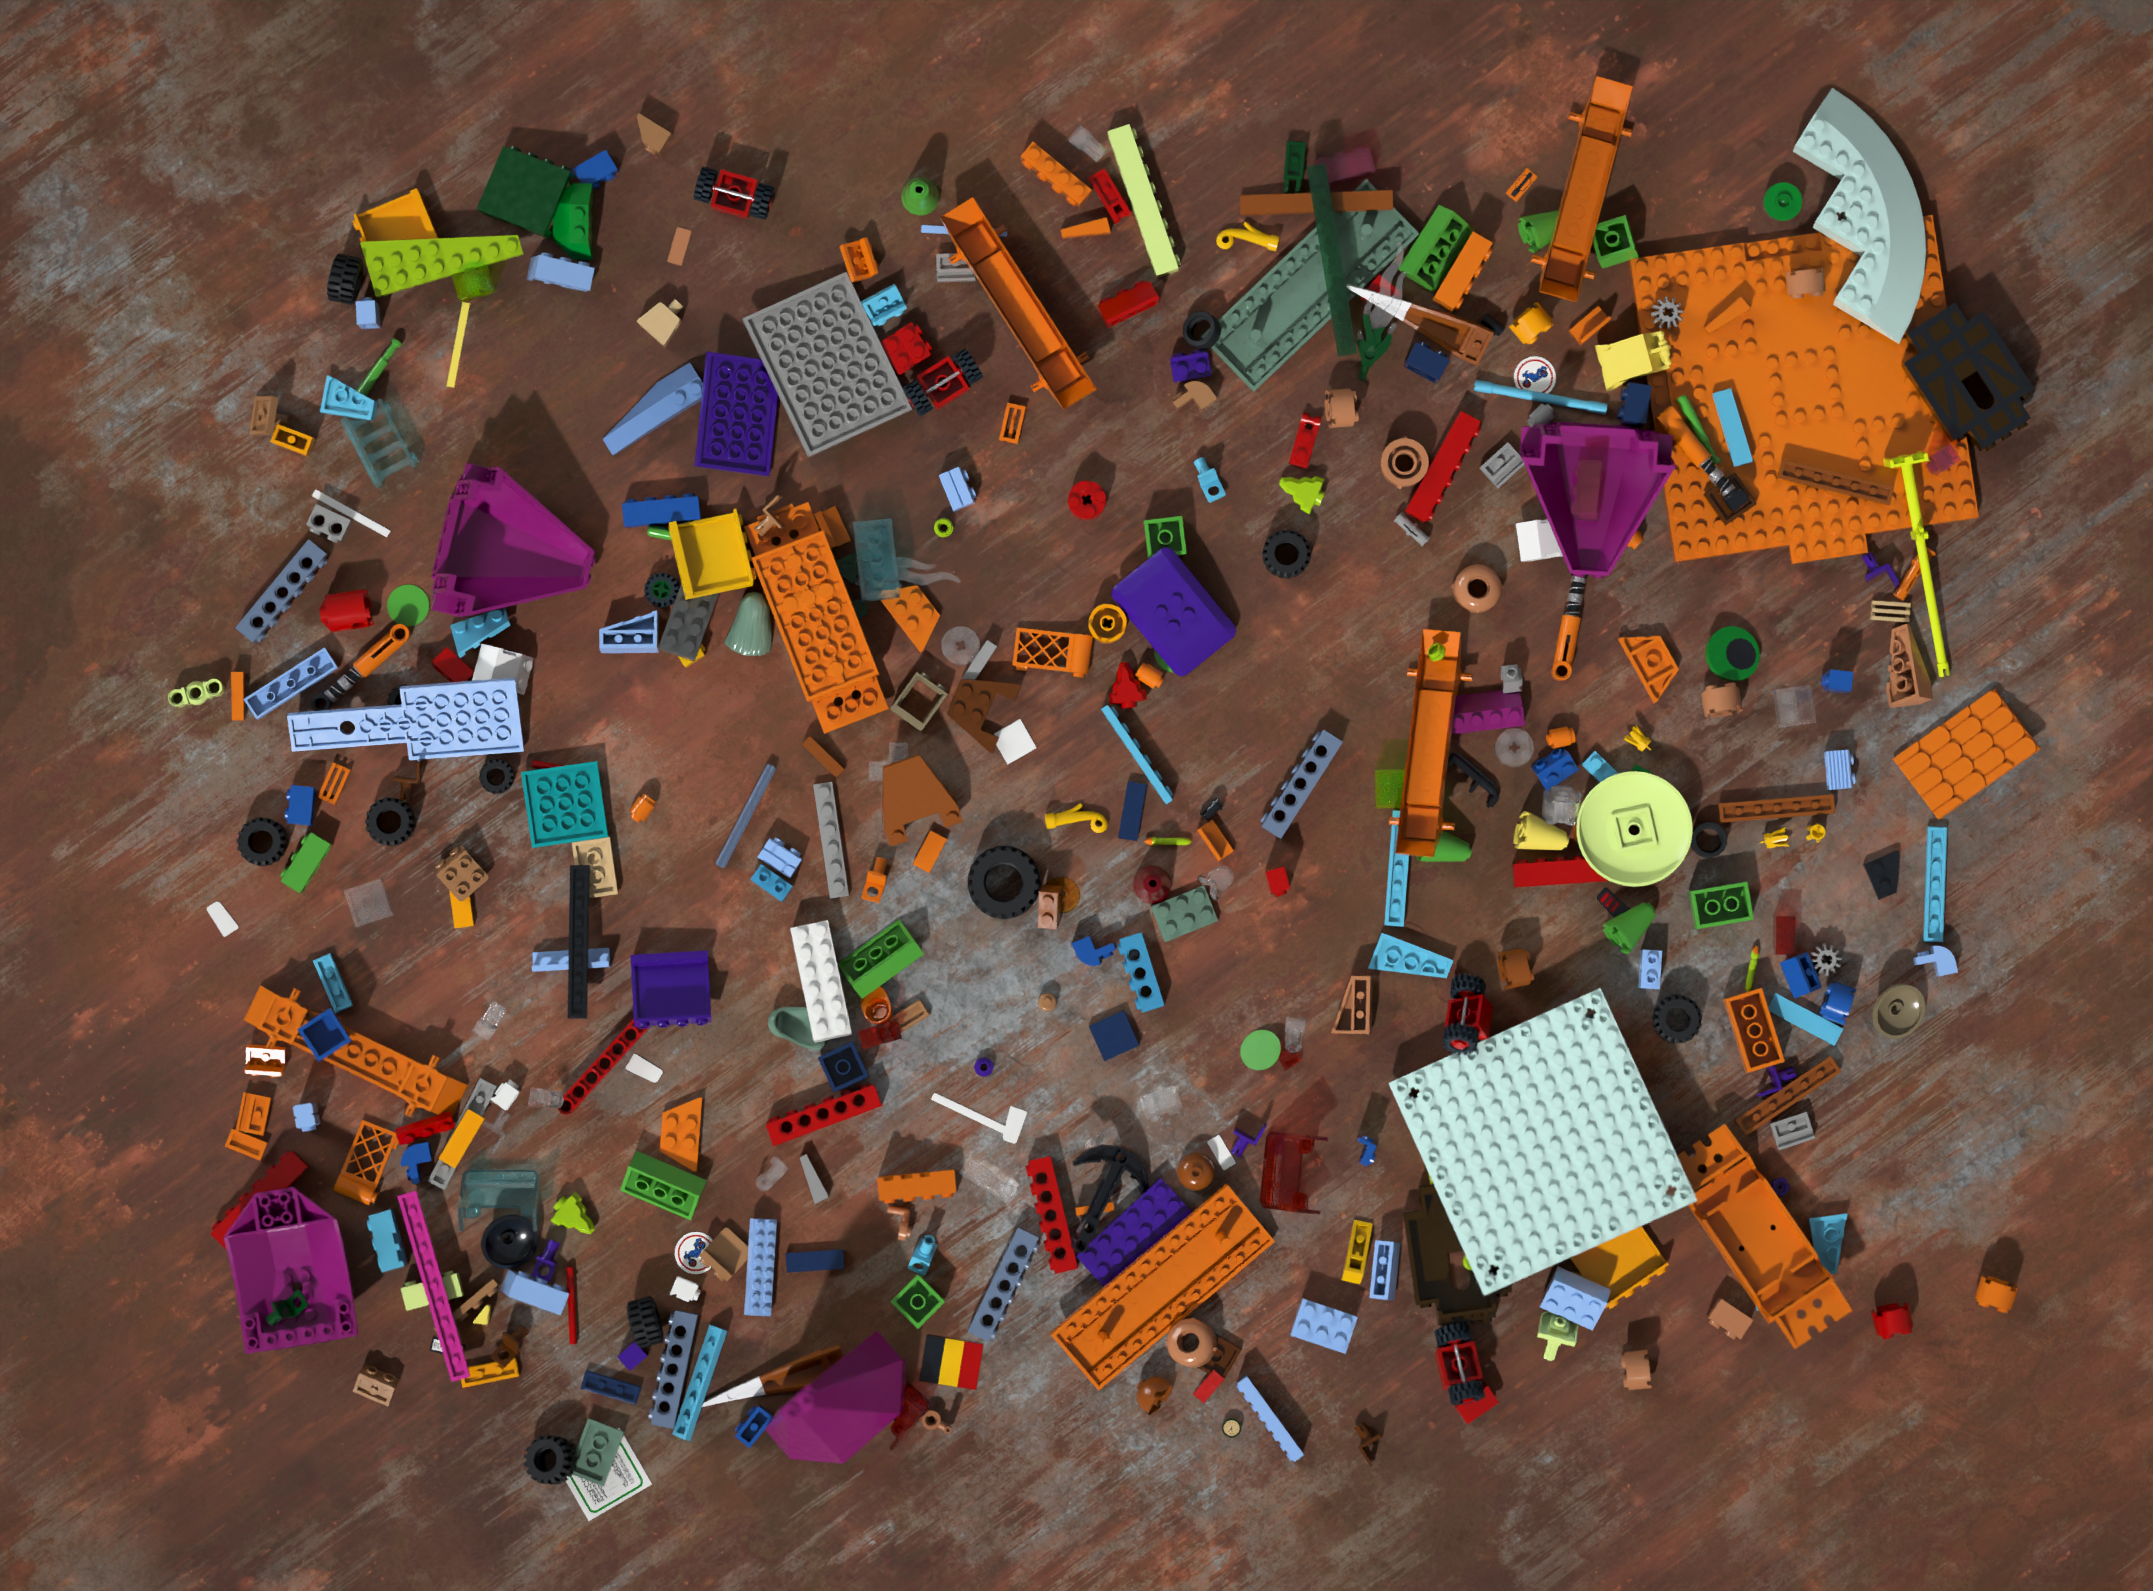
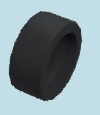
[1183,311,1221,350]
[1690,822,1727,858]

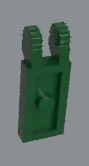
[1283,140,1306,194]

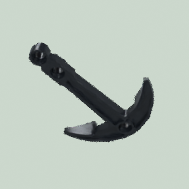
[1071,1144,1148,1253]

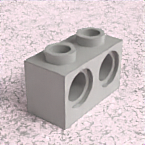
[306,504,353,543]

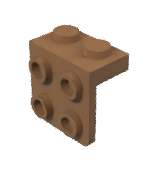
[434,845,489,901]
[699,1228,748,1281]

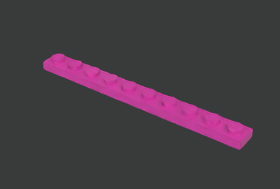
[397,1191,471,1382]

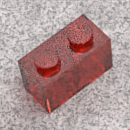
[1773,916,1795,955]
[858,1020,902,1049]

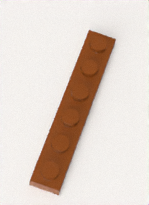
[1777,459,1894,506]
[1718,794,1835,823]
[1735,1056,1841,1136]

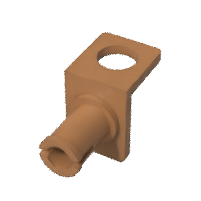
[754,495,785,536]

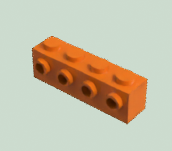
[1021,142,1092,208]

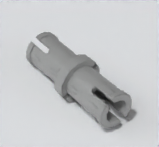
[1394,512,1430,546]

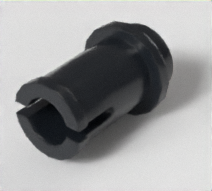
[1480,313,1505,337]
[1200,798,1224,822]

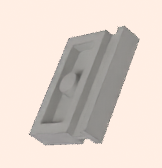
[936,253,975,283]
[1479,442,1524,489]
[1769,1112,1815,1150]

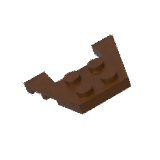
[947,678,1022,753]

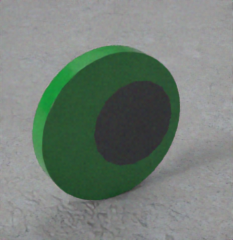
[1705,626,1760,682]

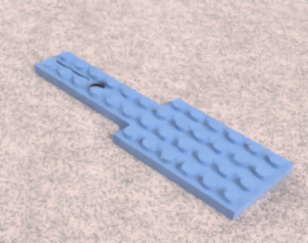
[287,677,524,760]

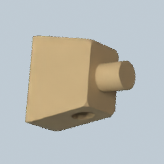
[637,299,683,347]

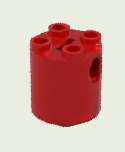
[319,589,374,633]

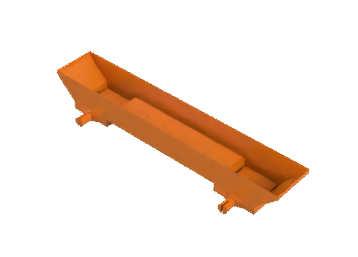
[1531,76,1633,302]
[940,197,1096,410]
[1389,629,1473,857]
[244,985,468,1117]

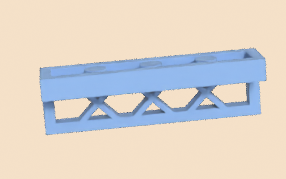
[532,948,611,972]

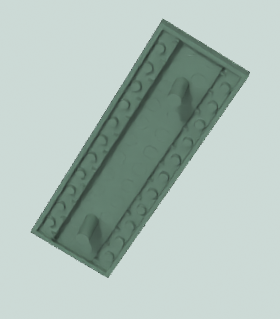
[1201,179,1419,392]

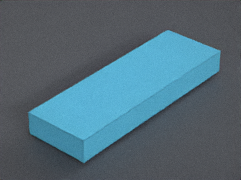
[313,953,354,1013]

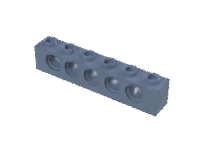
[235,539,329,644]
[1260,730,1343,839]
[967,1227,1041,1342]
[648,1309,699,1429]

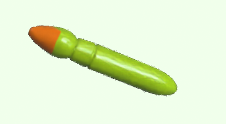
[1144,837,1192,846]
[1745,946,1759,992]

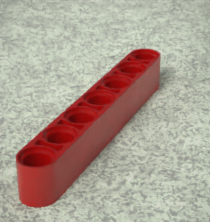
[557,1019,651,1115]

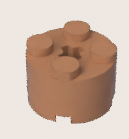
[1785,268,1826,299]
[1324,388,1359,428]
[1701,683,1743,718]
[1621,1350,1652,1390]

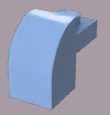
[1913,946,1958,976]

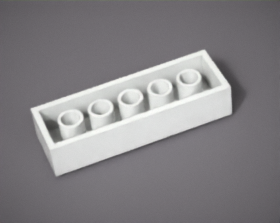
[790,920,852,1043]

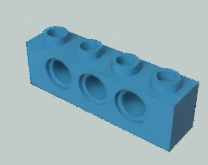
[1117,932,1165,1013]

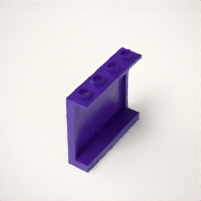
[630,951,711,1029]

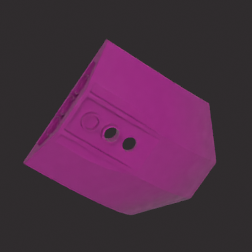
[224,1187,359,1354]

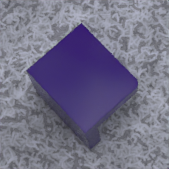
[618,1341,648,1371]

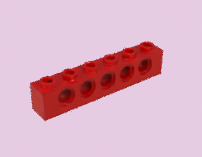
[766,1082,882,1146]
[1025,1156,1078,1274]

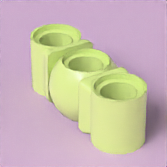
[168,679,225,707]

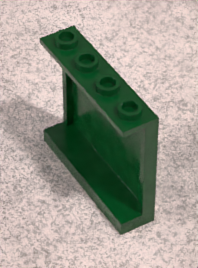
[476,145,576,239]

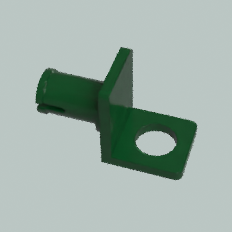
[266,1289,309,1326]

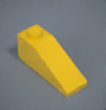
[1342,1220,1373,1284]

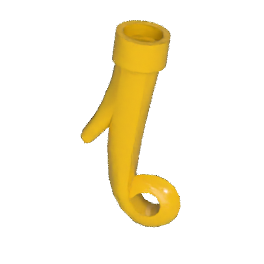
[1216,222,1280,251]
[1045,804,1108,833]

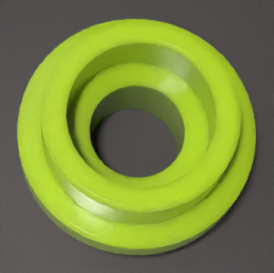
[934,518,953,537]
[1427,643,1446,662]

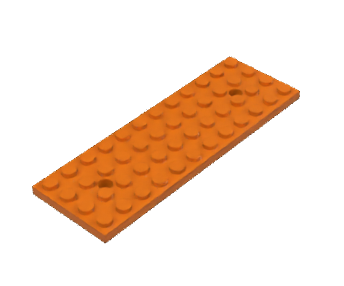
[1050,1183,1275,1391]

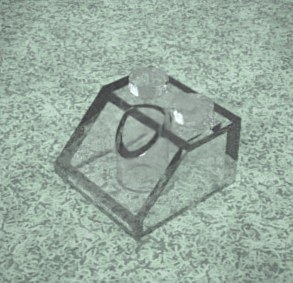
[1773,685,1817,729]

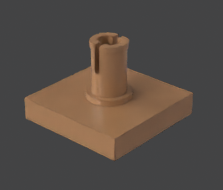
[249,396,287,436]

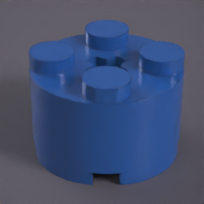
[1820,982,1857,1025]

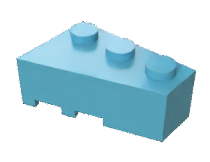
[367,1209,408,1272]

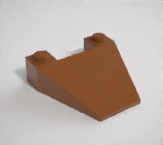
[882,754,963,847]

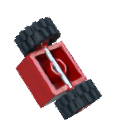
[693,166,775,220]
[902,348,984,417]
[1442,973,1493,1055]
[1434,1323,1485,1405]

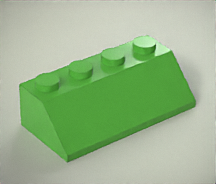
[1398,205,1474,294]
[838,919,924,999]
[620,1151,707,1220]

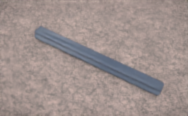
[716,764,776,868]

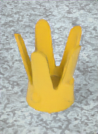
[1623,724,1651,752]
[1806,823,1825,843]
[1760,827,1790,849]

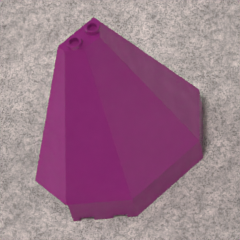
[1519,422,1676,578]
[432,463,596,617]
[765,1330,907,1464]

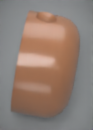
[1380,436,1429,489]
[1451,564,1504,613]
[1165,1318,1218,1368]

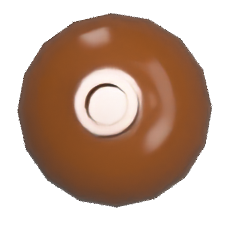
[1177,1152,1215,1191]
[1136,1376,1173,1415]

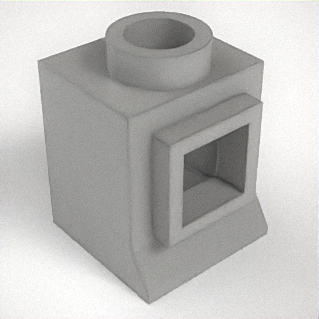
[1501,664,1522,694]

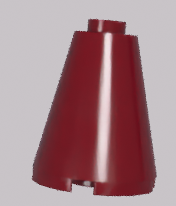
[1133,865,1171,904]

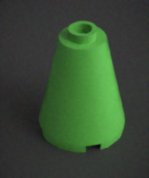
[901,177,939,215]
[1518,210,1559,253]
[1417,831,1472,862]
[1603,902,1655,954]

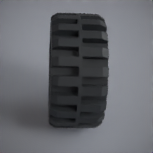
[967,846,1041,919]

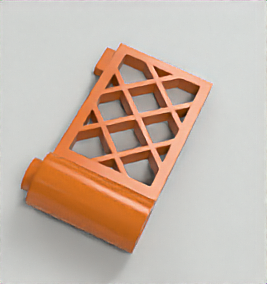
[1012,628,1093,678]
[333,1120,399,1205]

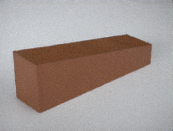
[802,736,845,778]

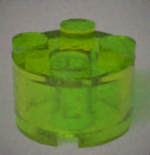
[451,265,495,302]

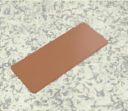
[667,227,691,266]

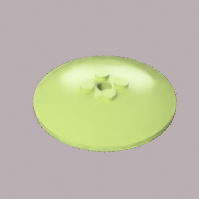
[1576,771,1693,887]

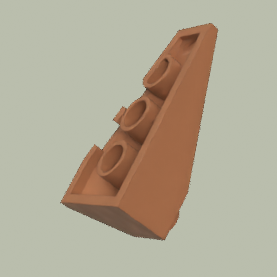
[1886,624,1933,708]

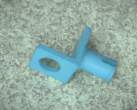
[1194,457,1226,503]
[908,1235,938,1276]

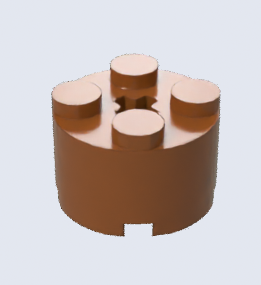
[1497,947,1534,990]

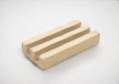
[1870,600,1911,623]

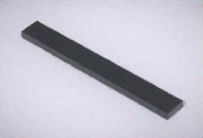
[568,865,590,1019]

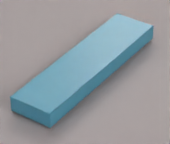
[1712,388,1753,467]
[1768,993,1843,1046]

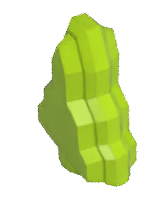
[1279,476,1325,514]
[550,1191,595,1234]

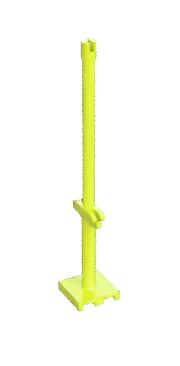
[1883,451,1950,677]

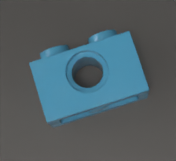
[750,864,794,902]

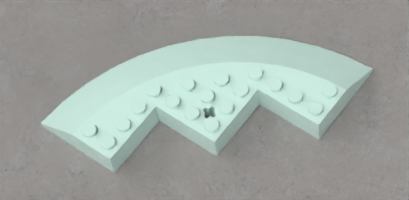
[1793,88,1926,344]

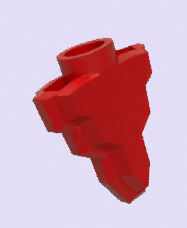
[1109,662,1148,709]

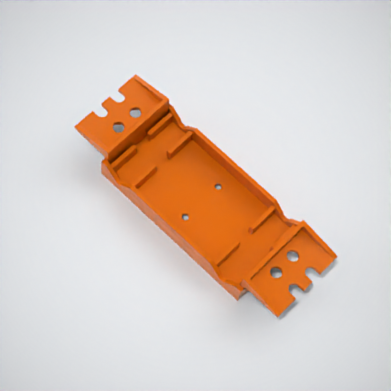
[1677,1124,1853,1349]

